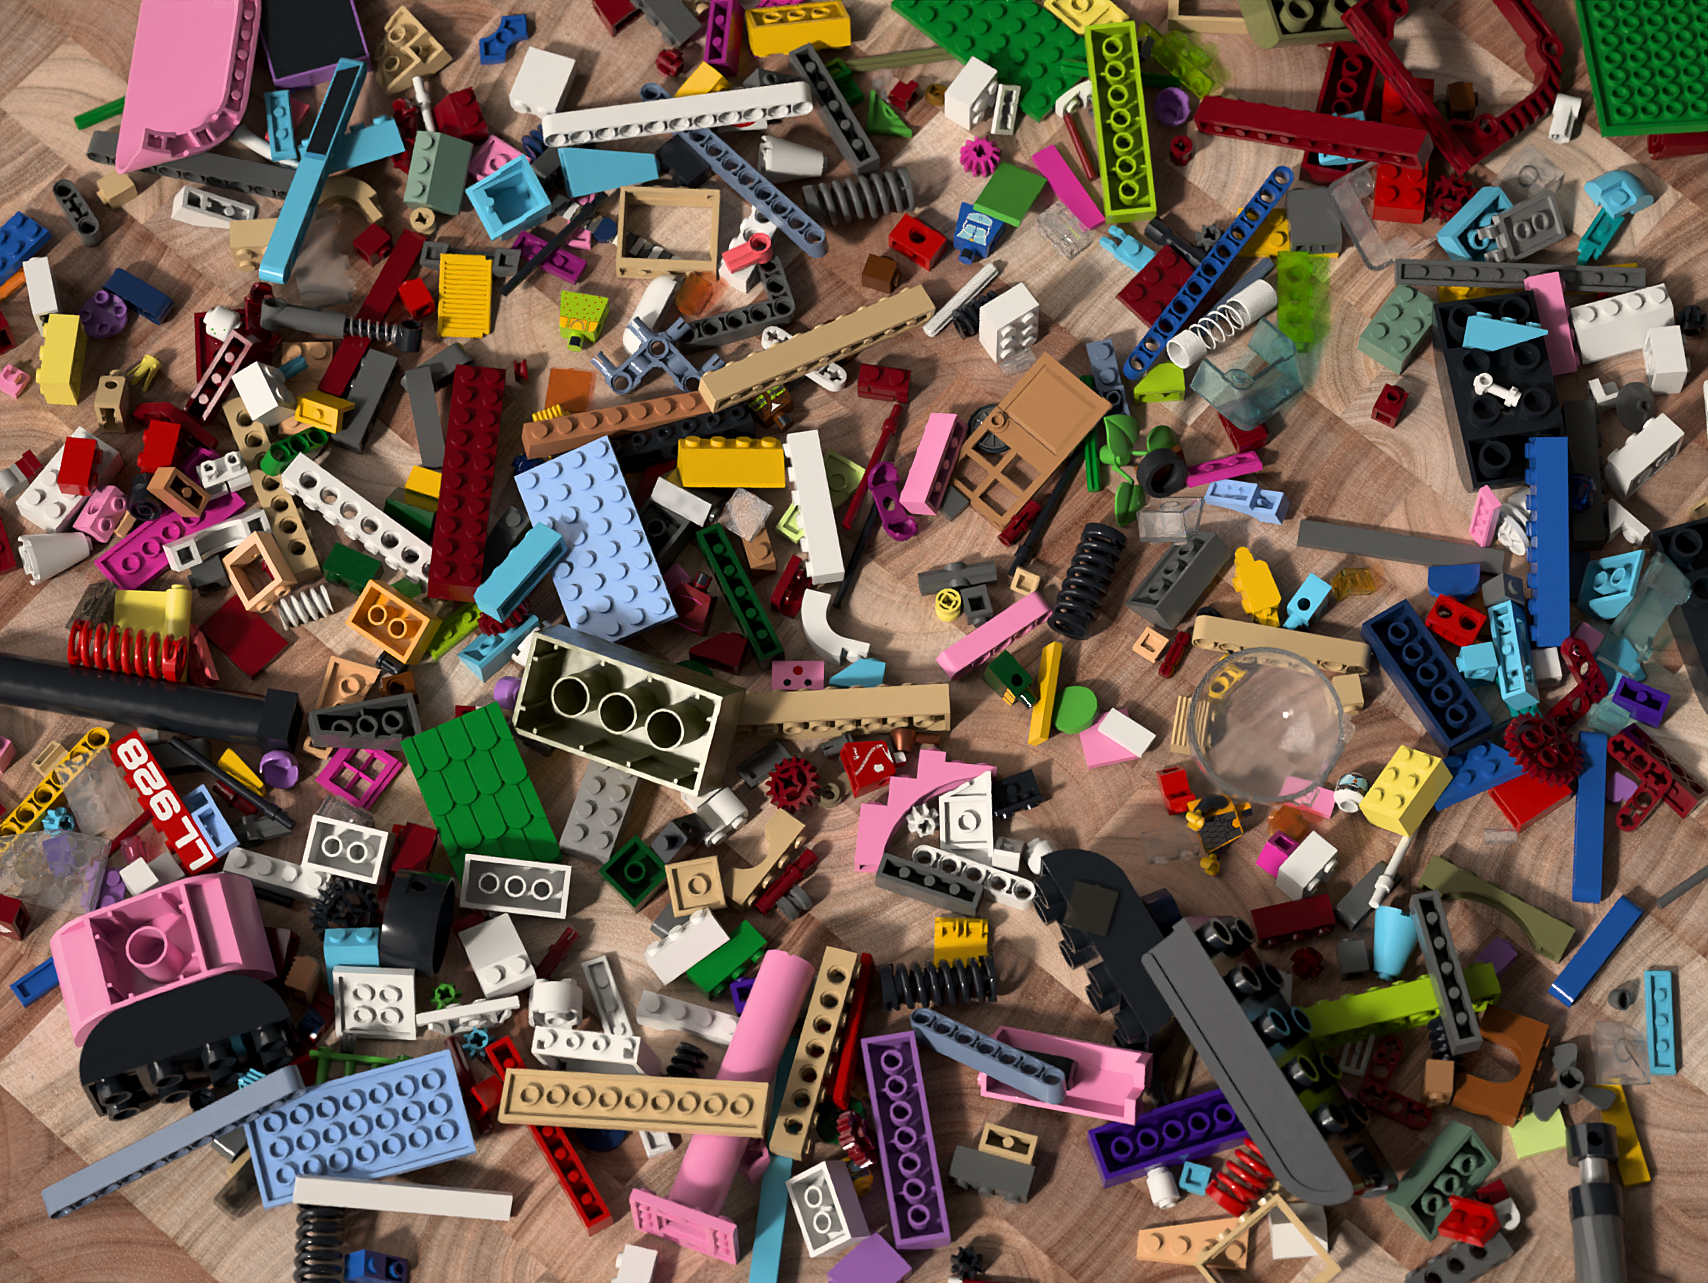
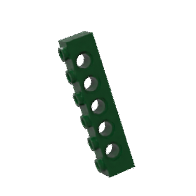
[696,522,785,673]

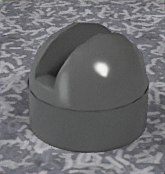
[1608,988,1631,1010]

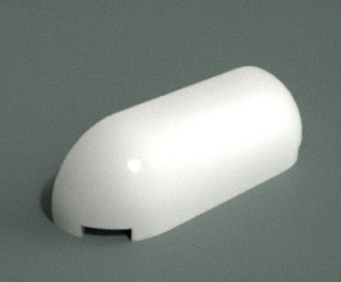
[623,274,684,356]

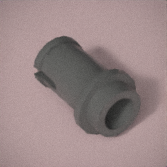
[820,732,853,759]

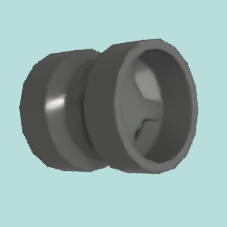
[776,885,813,922]

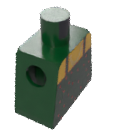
[981,649,1039,710]

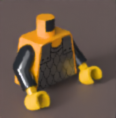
[1186,793,1253,876]

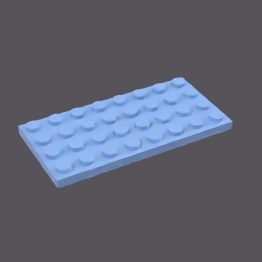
[514,435,679,644]
[244,1049,476,1210]

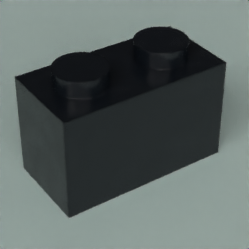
[655,133,712,189]

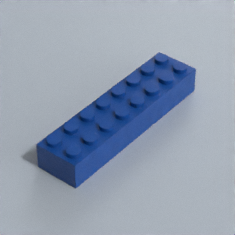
[1525,437,1570,647]

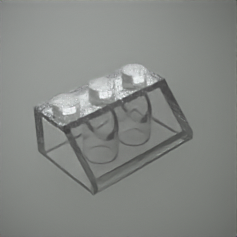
[54,744,137,840]

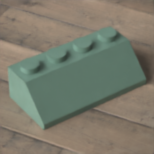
[1384,1120,1498,1242]

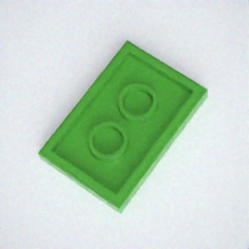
[973,161,1047,228]

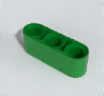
[260,426,328,476]

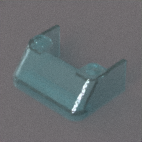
[1190,317,1305,431]
[1597,551,1693,680]

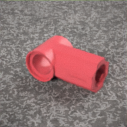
[722,232,773,274]

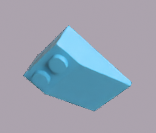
[1576,550,1645,621]

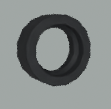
[1136,448,1187,499]

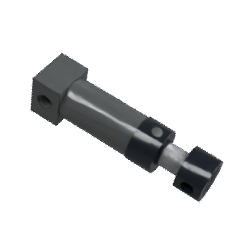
[1565,1123,1628,1283]

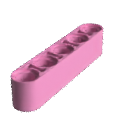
[936,591,1052,681]

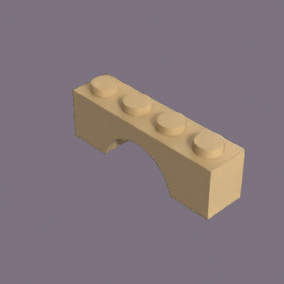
[722,808,807,914]

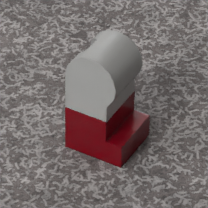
[0,449,44,498]

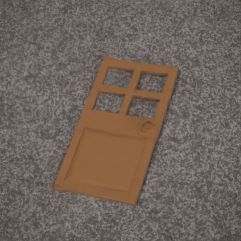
[948,351,1114,532]

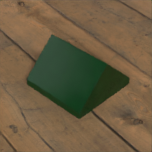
[383,487,438,545]

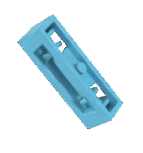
[1488,600,1540,711]

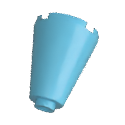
[1373,906,1419,982]

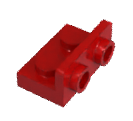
[1437,1195,1501,1247]

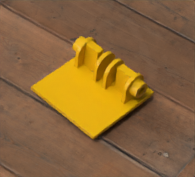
[934,917,988,969]

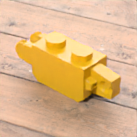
[1232,547,1281,628]

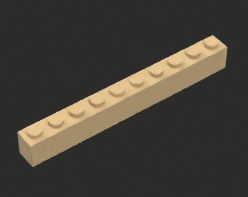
[698,284,936,414]

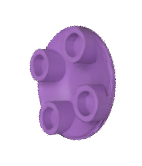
[78,290,128,338]

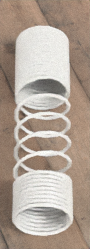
[1167,280,1277,369]

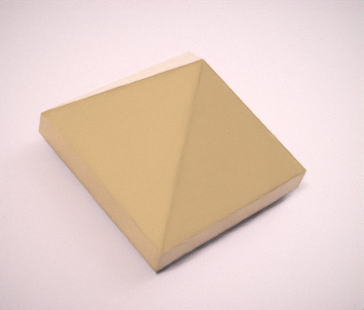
[1010,566,1041,596]

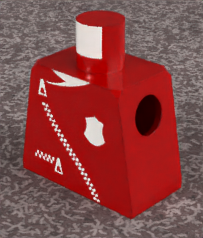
[840,740,906,798]

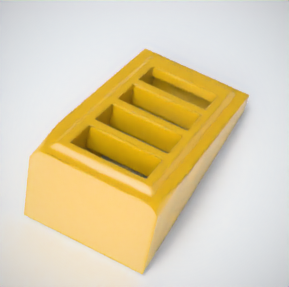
[218,748,267,797]

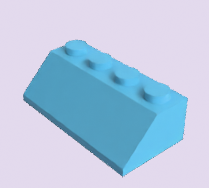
[297,114,405,174]

